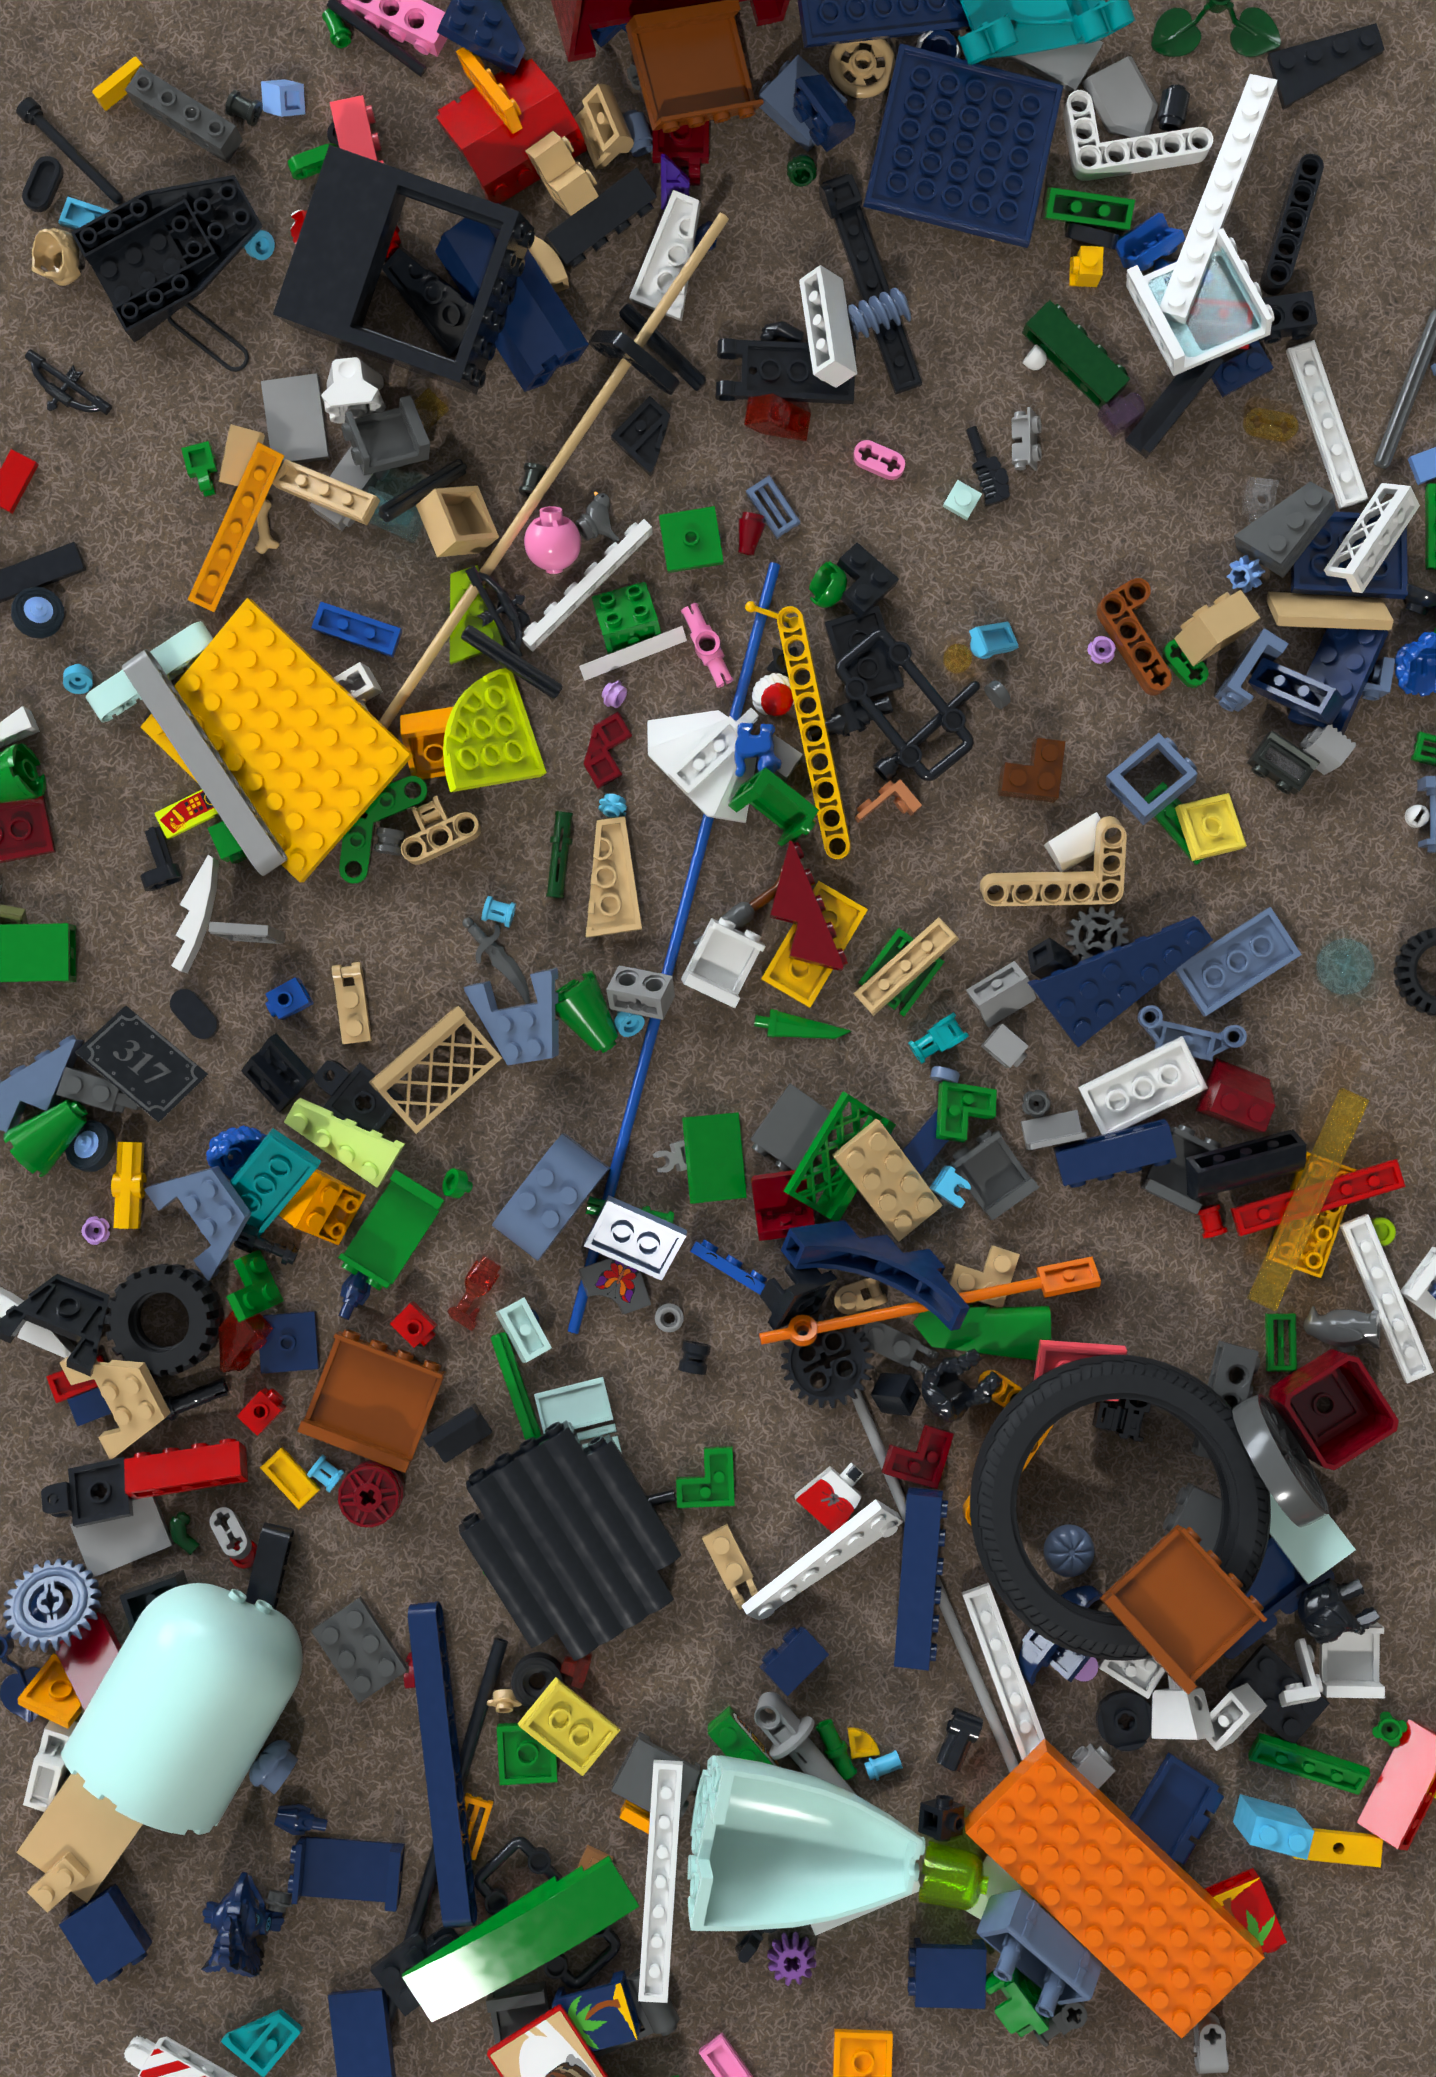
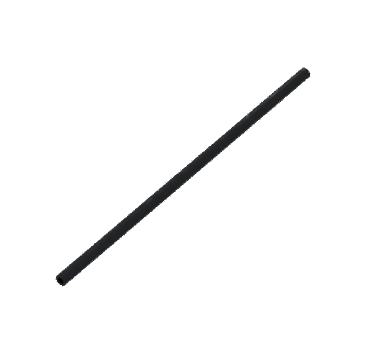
[387,1637,508,2031]

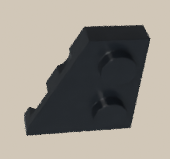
[611,396,671,476]

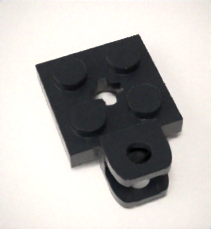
[314,1060,405,1132]
[41,1457,134,1528]
[370,1926,460,2016]

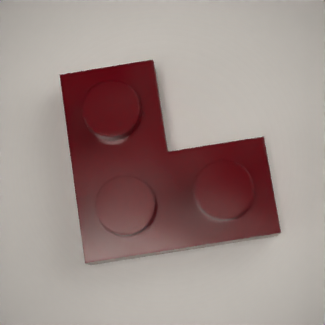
[881,1424,954,1489]

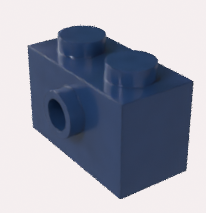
[759,1626,829,1697]

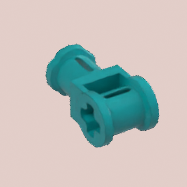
[908,1012,969,1064]

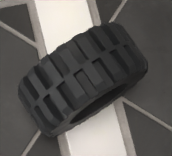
[105,1263,224,1377]

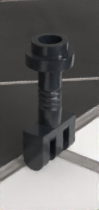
[234,1223,299,1265]

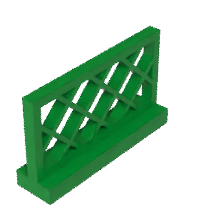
[784,1091,896,1222]

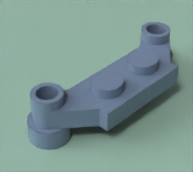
[1137,1005,1247,1062]

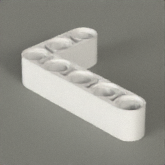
[1063,90,1213,181]

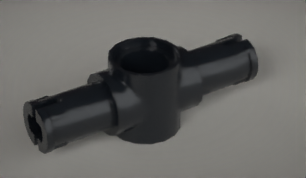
[809,696,893,741]

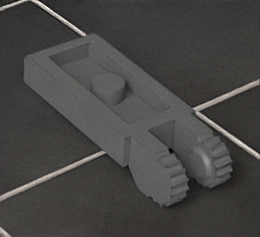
[860,1321,940,1374]

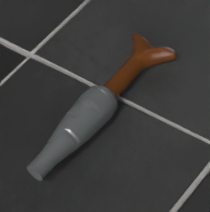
[693,865,783,948]

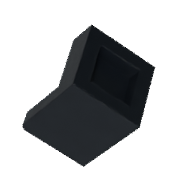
[1027,937,1073,979]
[870,1372,921,1416]

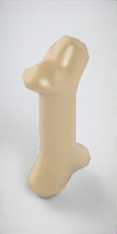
[255,499,280,554]

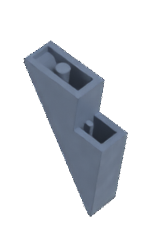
[0,1035,84,1132]

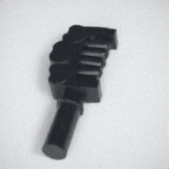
[966,426,1010,506]

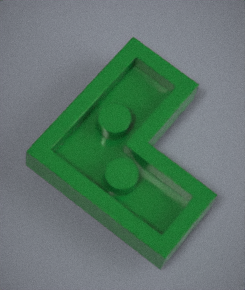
[936,1081,997,1143]
[226,1249,284,1322]
[676,1446,735,1508]

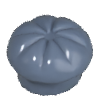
[1044,1524,1094,1577]
[249,1740,298,1795]

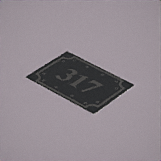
[75,1006,208,1123]

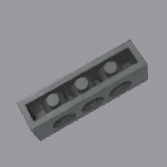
[125,66,243,164]
[1191,1340,1260,1459]

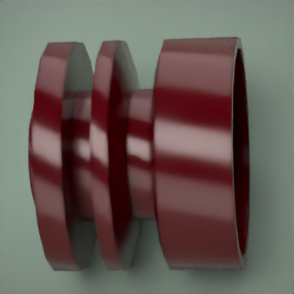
[338,1460,405,1528]

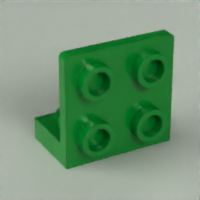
[592,582,661,654]

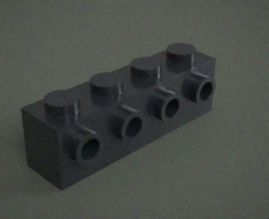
[544,167,657,269]

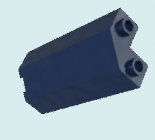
[435,203,589,392]

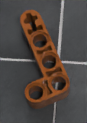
[1096,578,1172,696]

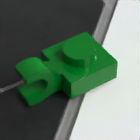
[181,441,218,497]

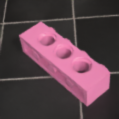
[338,0,447,57]

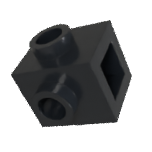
[918,1795,965,1842]

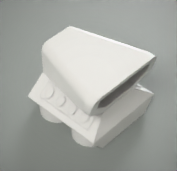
[321,357,386,424]

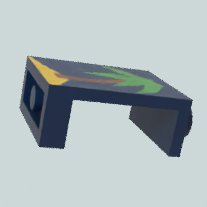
[552,1970,641,2052]

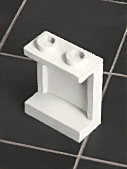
[681,917,766,1008]
[1319,1622,1385,1698]

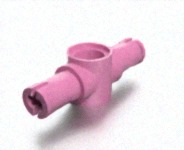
[681,603,734,688]

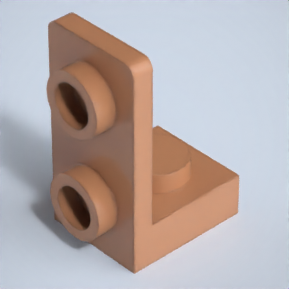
[855,779,922,823]

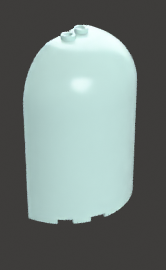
[61,1583,303,1835]

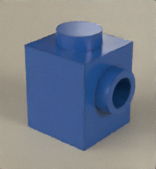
[265,977,314,1020]

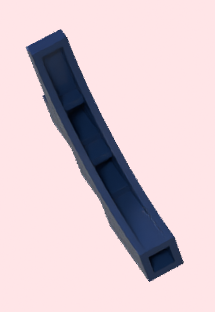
[781,1220,970,1331]

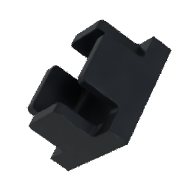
[760,1263,837,1330]

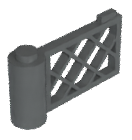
[593,1968,680,2061]

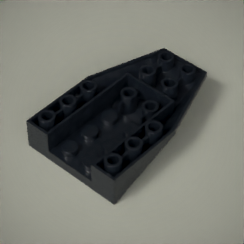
[71,175,263,342]

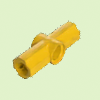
[111,1142,147,1229]

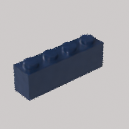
[1053,1119,1177,1188]

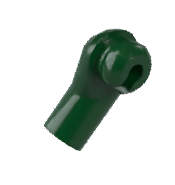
[169,1511,200,1555]

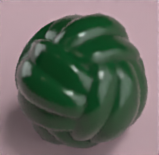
[787,154,817,187]

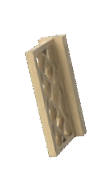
[369,1006,502,1134]

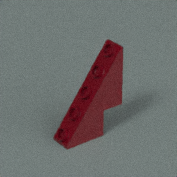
[770,841,848,971]

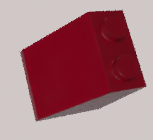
[1195,1058,1276,1132]

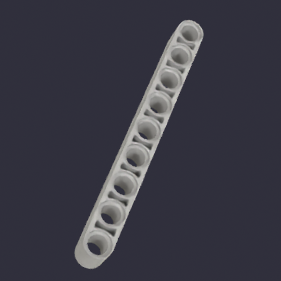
[122,649,288,876]

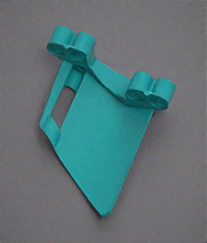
[958,0,1135,66]

